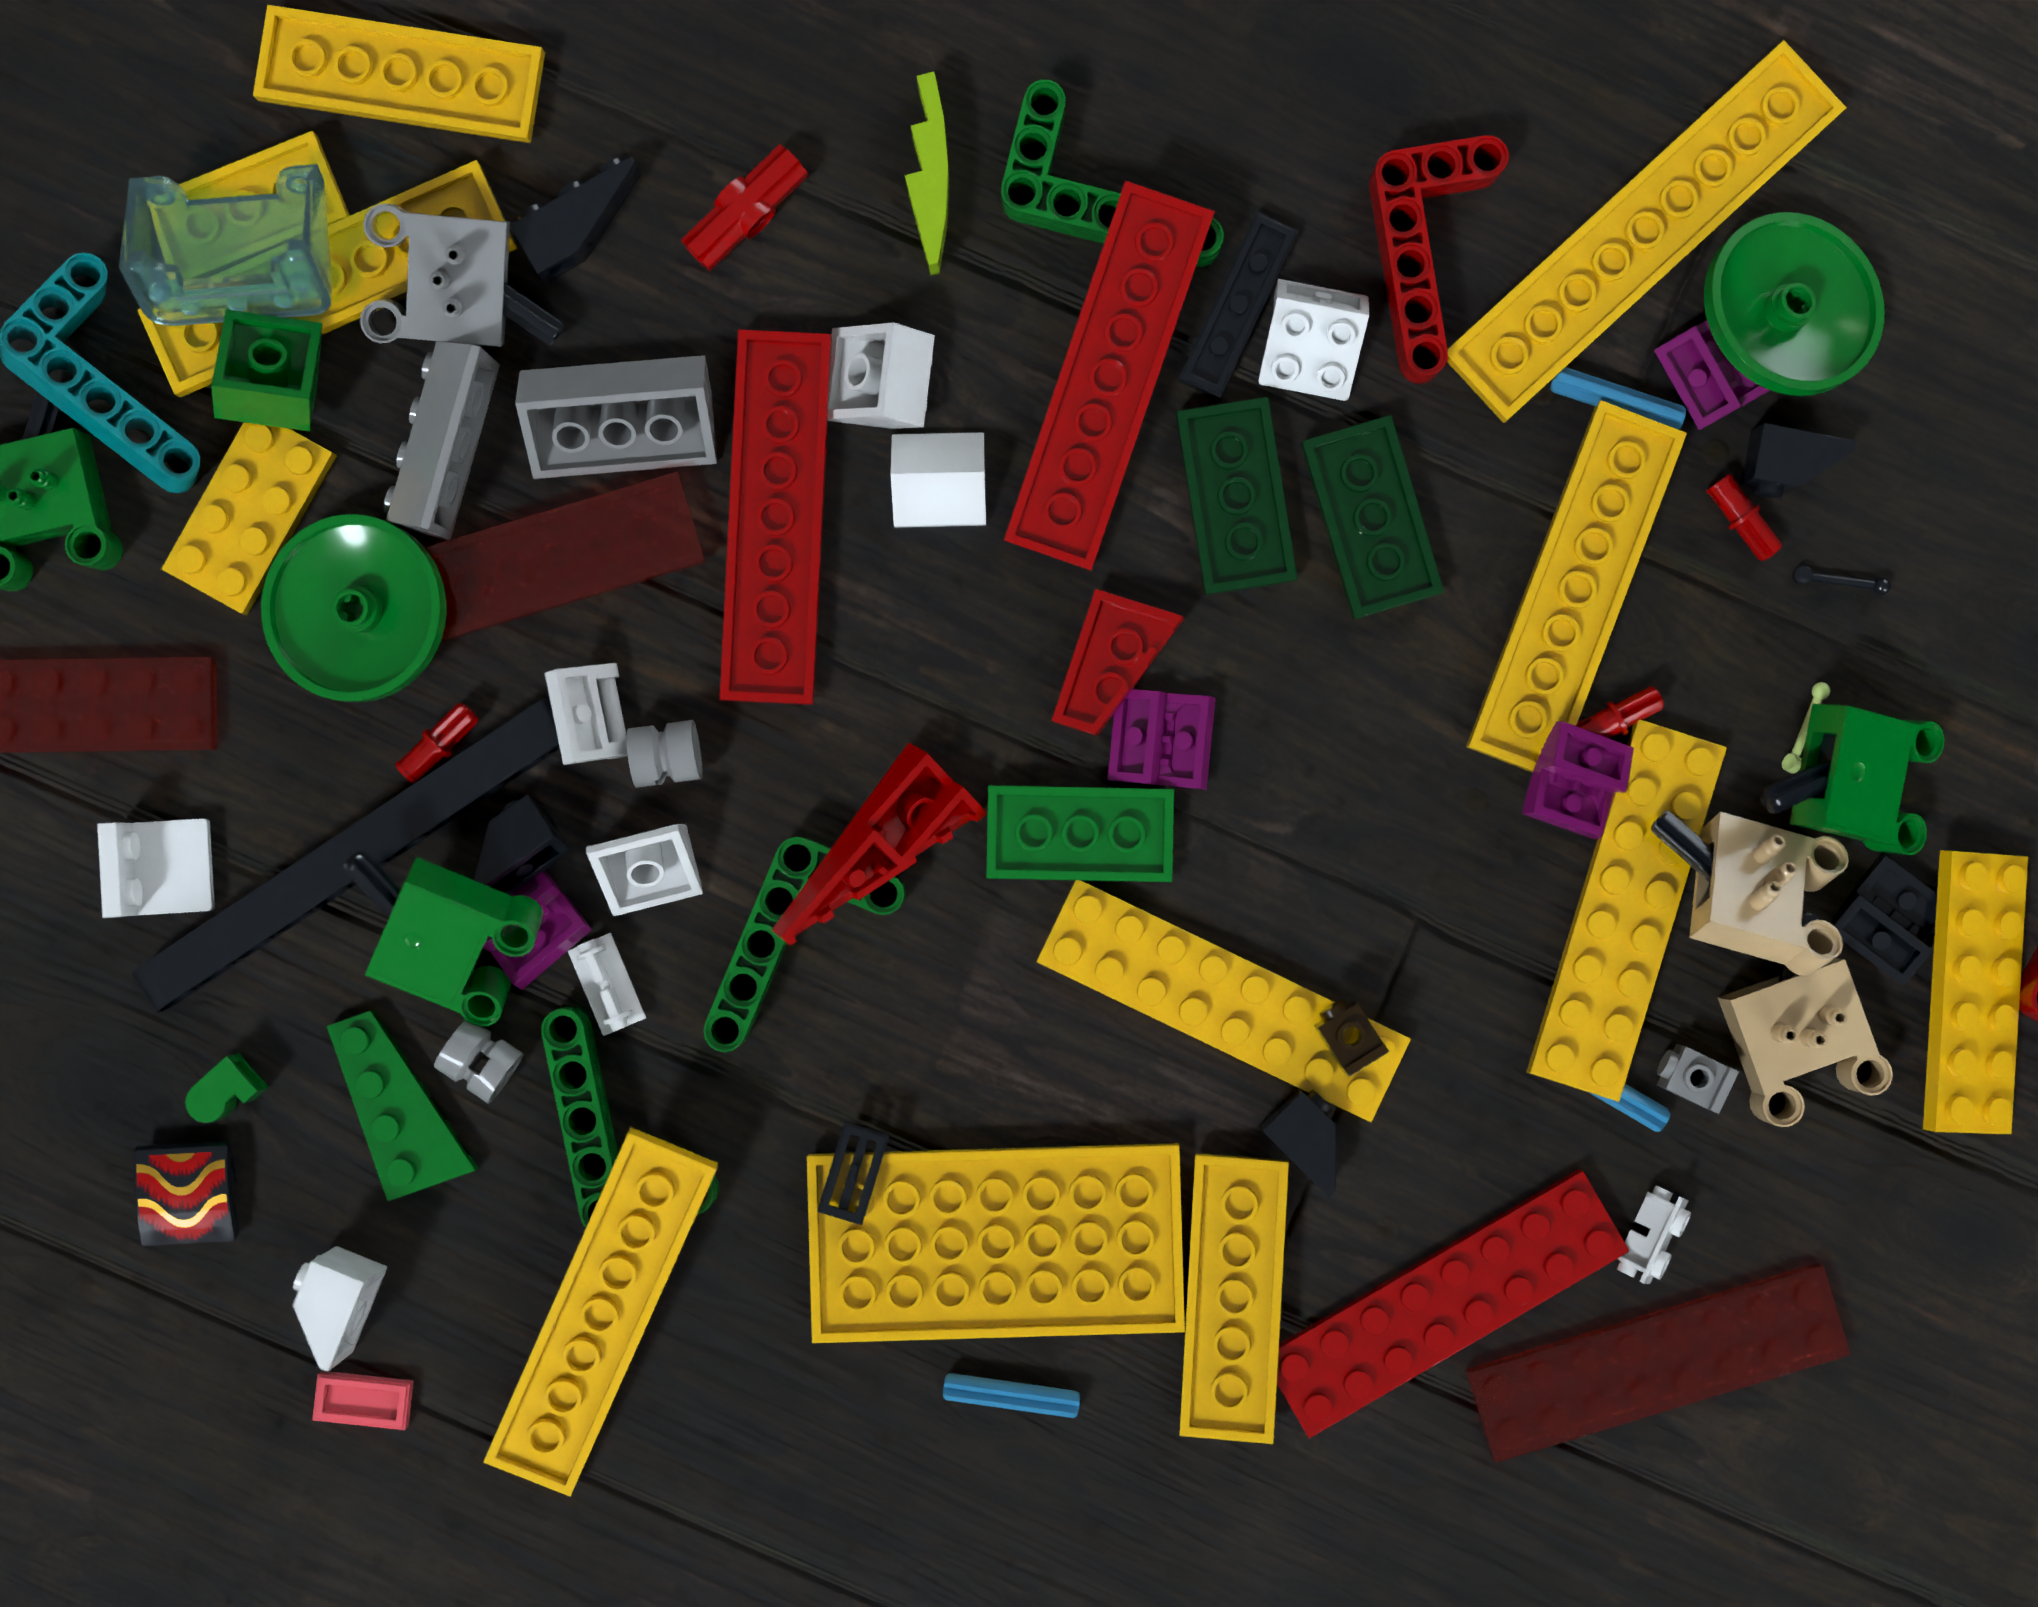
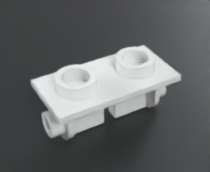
[568,933,646,1036]
[1617,1185,1691,1284]

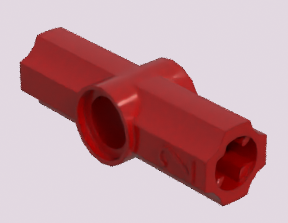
[681,144,809,272]

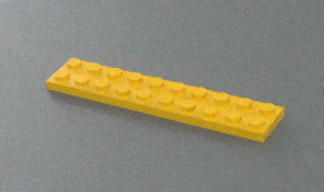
[1447,40,1847,423]

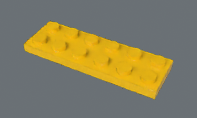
[253,5,545,143]
[1923,850,2028,1134]
[1180,1153,1289,1444]

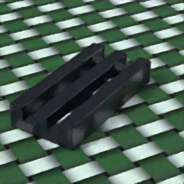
[817,1120,890,1225]

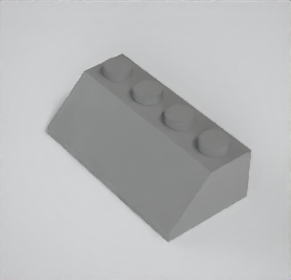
[384,341,500,541]
[515,355,717,479]

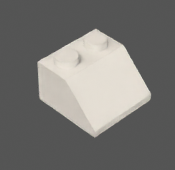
[828,322,935,429]
[293,1246,387,1371]

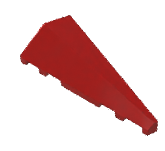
[772,742,987,946]

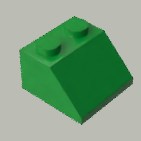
[211,309,322,431]

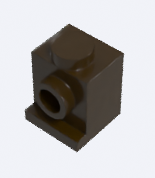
[1314,999,1389,1077]

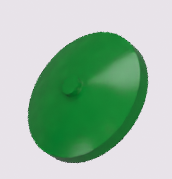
[1704,212,1885,396]
[261,514,446,702]

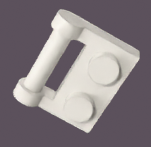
[545,663,628,765]

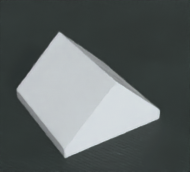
[891,432,986,528]
[586,824,703,917]

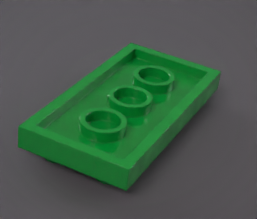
[986,785,1174,882]

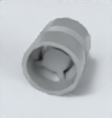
[626,720,702,788]
[434,1020,524,1104]

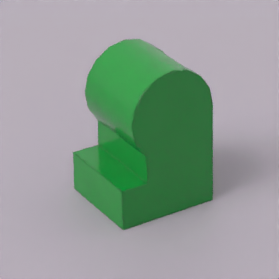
[185,1053,269,1123]

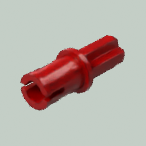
[1706,473,1782,561]
[1576,686,1664,738]
[395,703,478,784]

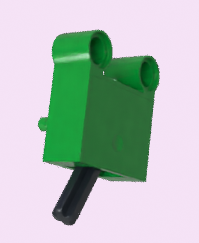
[343,851,544,1027]

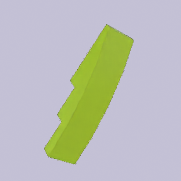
[905,71,949,275]

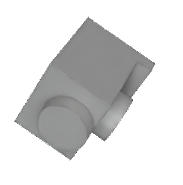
[1657,1044,1739,1114]

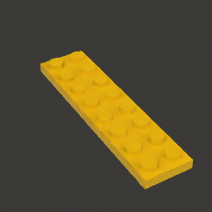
[137,160,518,398]
[1466,400,1687,773]
[1526,720,1727,1102]
[1036,880,1411,1122]
[483,1127,718,1496]

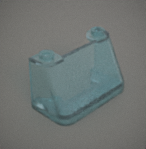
[119,164,332,326]

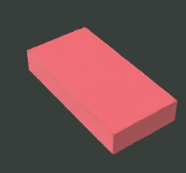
[312,1371,414,1430]

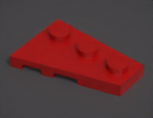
[1051,589,1185,736]

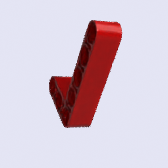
[1369,135,1509,384]

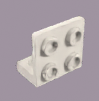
[1259,279,1369,401]
[97,819,215,918]

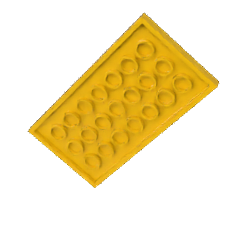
[807,1143,1185,1343]

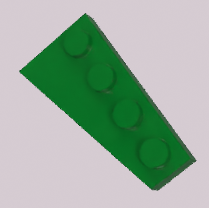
[327,1010,479,1201]

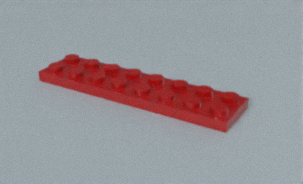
[1004,181,1215,570]
[719,329,832,705]
[1277,1169,1630,1439]

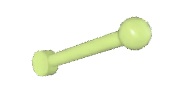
[1782,682,1830,774]

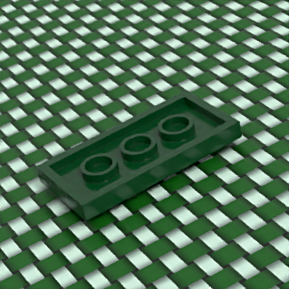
[1175,397,1298,596]
[1300,415,1444,620]

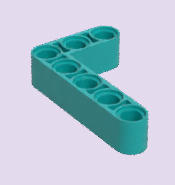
[0,252,200,493]

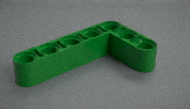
[1001,79,1224,267]
[703,837,906,1052]
[541,1006,719,1228]

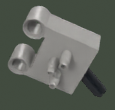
[360,204,564,347]

